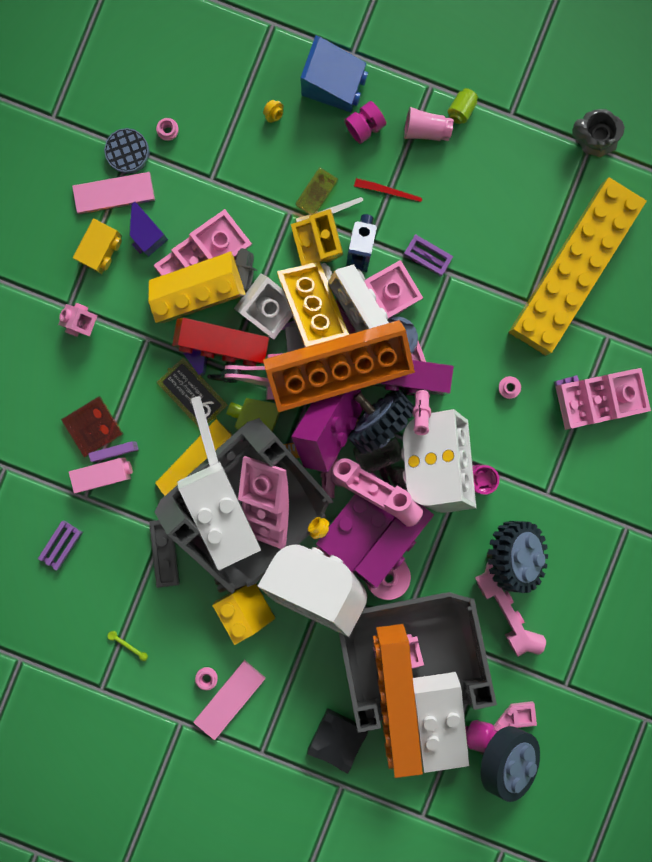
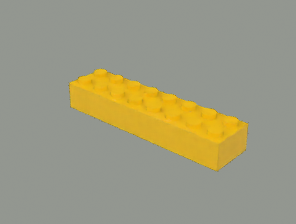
[508,177,647,356]

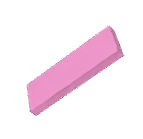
[72,172,155,214]
[193,660,266,740]

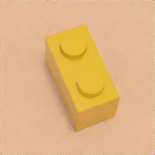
[73,218,122,274]

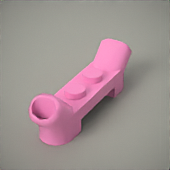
[331,458,423,527]
[475,562,546,657]

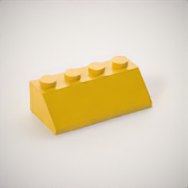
[148,251,246,323]
[155,419,233,496]

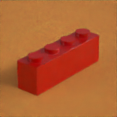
[172,318,269,366]

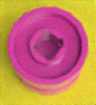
[344,101,386,144]
[472,465,500,494]

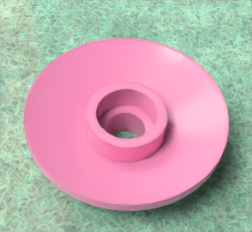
[367,561,411,600]

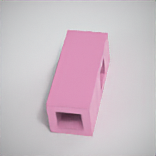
[69,458,133,493]

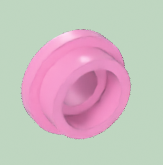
[156,118,179,141]
[498,376,521,399]
[195,667,218,690]

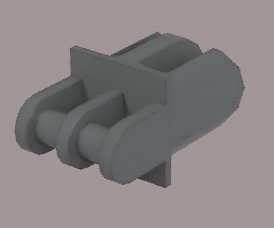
[236,248,257,293]

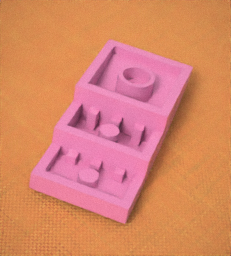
[154,209,252,276]
[335,260,423,334]
[556,368,651,430]
[238,456,289,549]

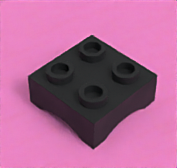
[307,708,368,774]

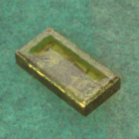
[296,167,338,215]

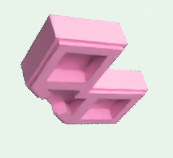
[494,701,537,731]

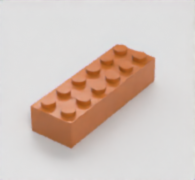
[263,320,415,412]
[373,624,423,778]

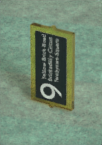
[156,358,228,427]

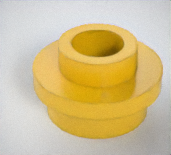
[263,100,284,123]
[308,517,329,539]

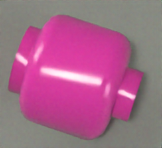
[465,720,498,753]

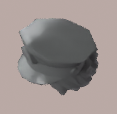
[572,109,625,157]

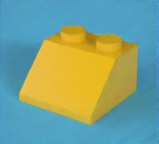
[212,584,276,645]

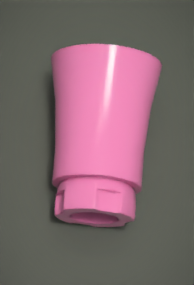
[404,107,453,141]

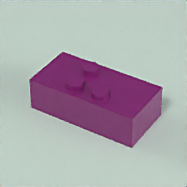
[371,360,454,396]
[291,389,363,472]
[315,473,395,572]
[353,499,434,588]

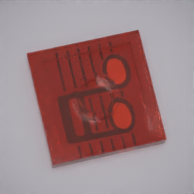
[61,396,123,457]

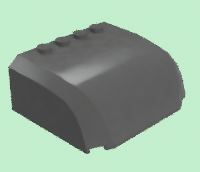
[155,418,333,593]
[339,592,497,733]

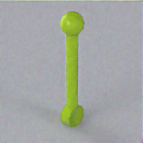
[108,631,148,661]

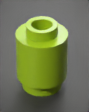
[448,88,478,124]

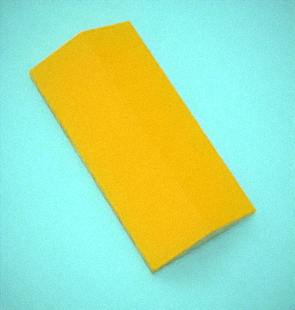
[277,262,349,347]

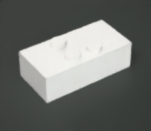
[177,462,261,570]
[413,672,469,773]

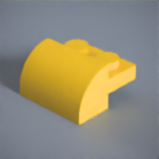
[291,209,343,266]

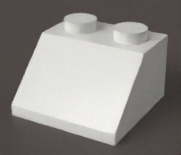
[234,273,292,339]

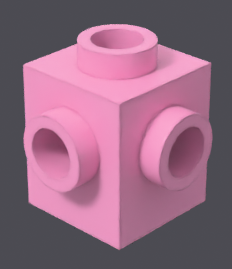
[58,303,97,337]

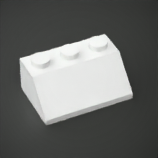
[328,265,389,332]

